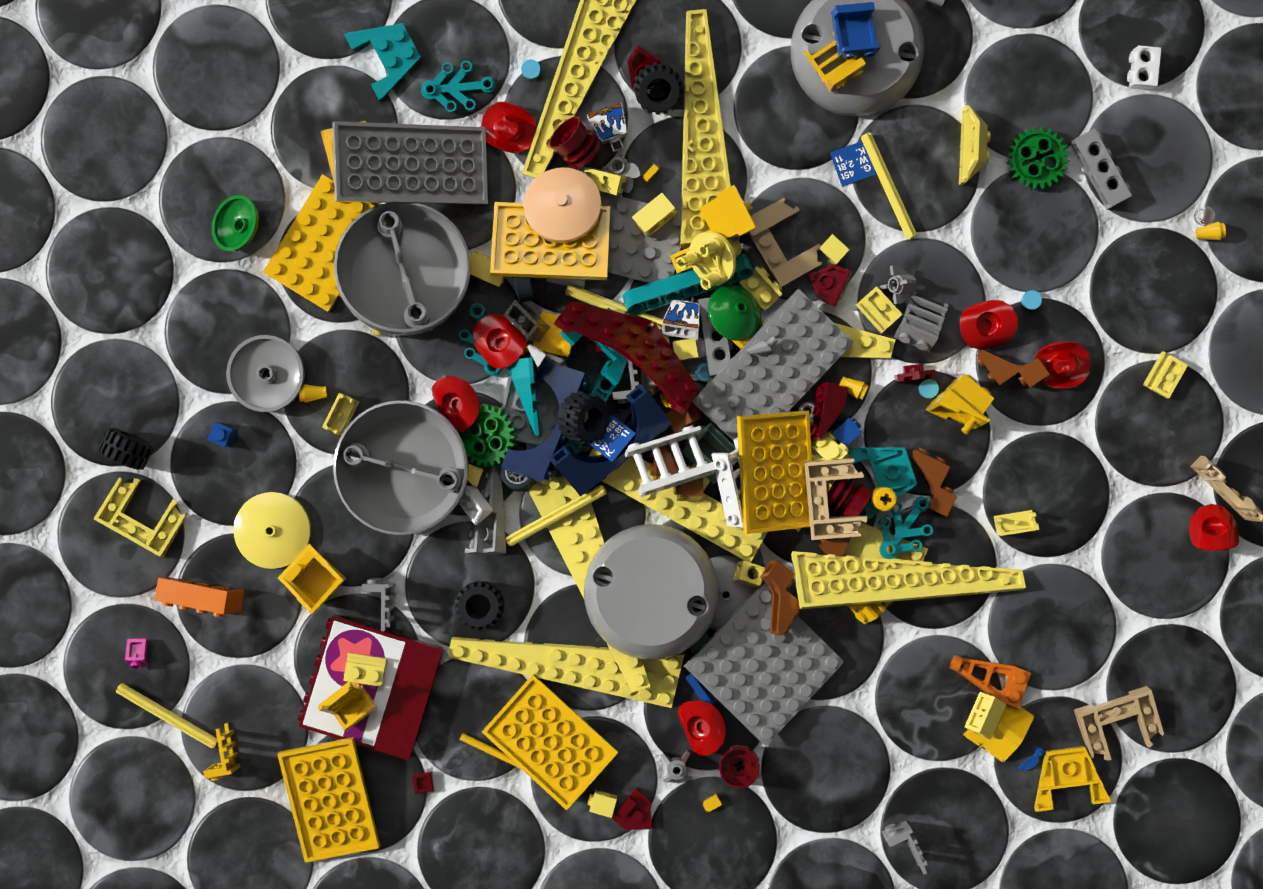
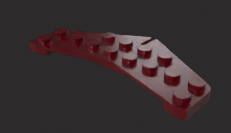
[554,301,699,415]

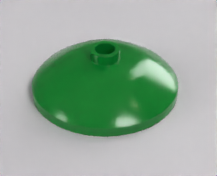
[212,195,259,252]
[707,285,761,341]

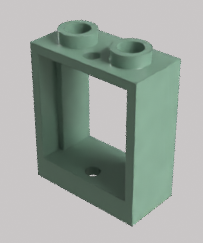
[681,422,738,484]

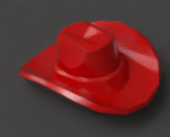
[481,102,537,153]
[959,300,1018,349]
[473,314,527,369]
[1034,342,1091,389]
[432,376,480,433]
[1189,504,1239,551]
[678,700,726,756]

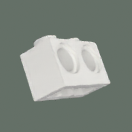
[1127,45,1161,90]

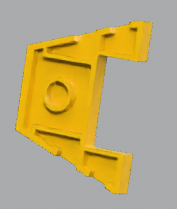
[1034,746,1111,812]

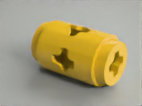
[870,487,897,511]

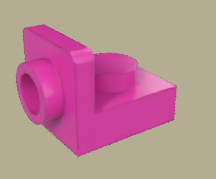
[125,638,149,669]

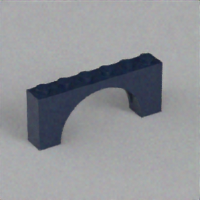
[501,359,590,485]
[549,384,672,496]

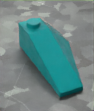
[508,357,540,436]

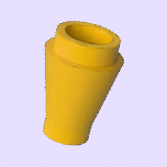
[1195,221,1226,240]
[839,377,869,400]
[299,384,327,403]

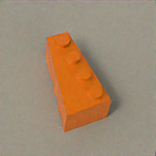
[155,577,245,617]

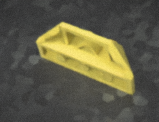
[959,105,991,185]

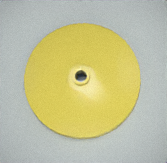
[234,492,311,569]

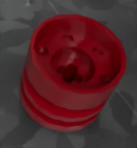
[549,116,601,169]
[827,478,873,517]
[719,744,760,789]

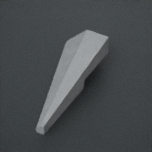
[465,464,506,555]

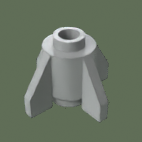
[880,265,917,304]
[661,750,692,783]

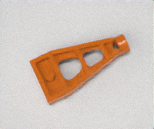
[950,655,1031,709]

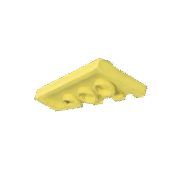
[834,323,896,358]
[843,523,928,562]

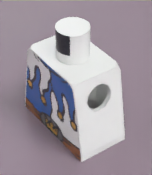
[587,102,627,152]
[662,297,699,340]

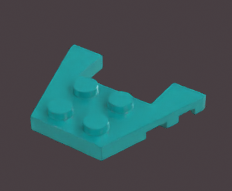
[344,23,422,101]
[560,308,628,386]
[848,448,917,519]

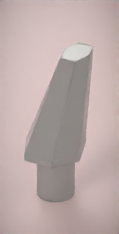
[746,336,778,355]
[545,352,569,368]

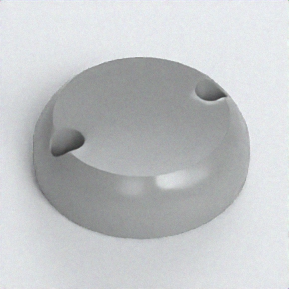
[790,0,924,117]
[334,203,471,336]
[333,400,469,535]
[584,524,719,660]

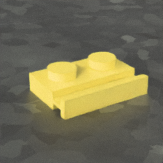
[855,286,903,333]
[1143,351,1188,399]
[343,652,387,687]

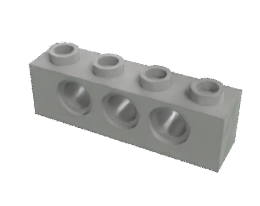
[1070,128,1132,210]
[697,298,733,376]

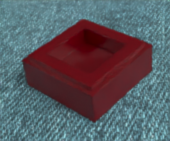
[412,771,435,794]

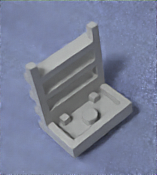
[894,291,949,352]
[612,360,639,404]
[362,578,395,631]
[881,821,928,875]

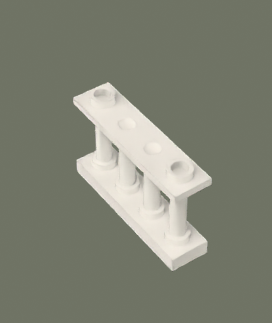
[624,426,716,498]
[711,437,743,527]

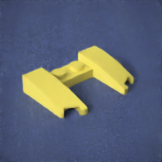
[94,478,186,558]

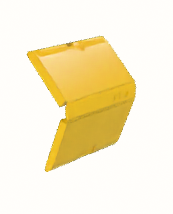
[963,705,1034,762]

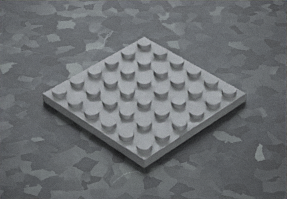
[684,582,844,746]

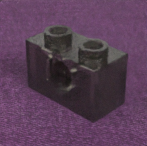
[504,300,551,342]

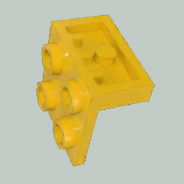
[533,311,572,358]

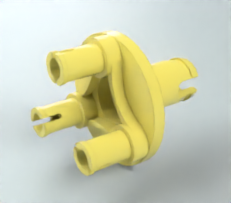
[676,231,742,290]

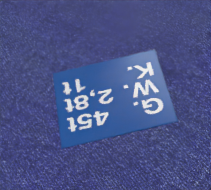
[830,141,876,187]
[589,414,636,462]

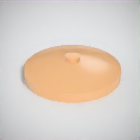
[524,168,602,243]

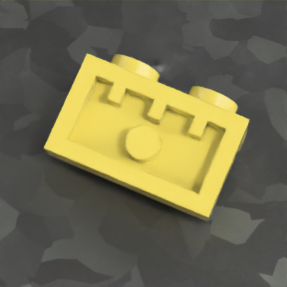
[739,266,783,311]

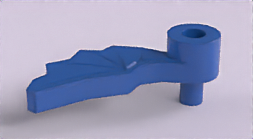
[1017,746,1044,771]

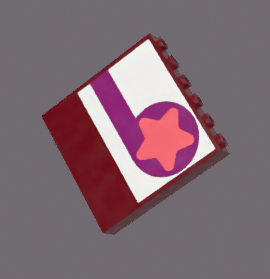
[298,614,445,760]

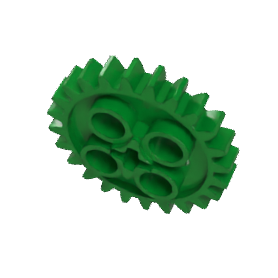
[1006,127,1070,190]
[460,405,518,467]

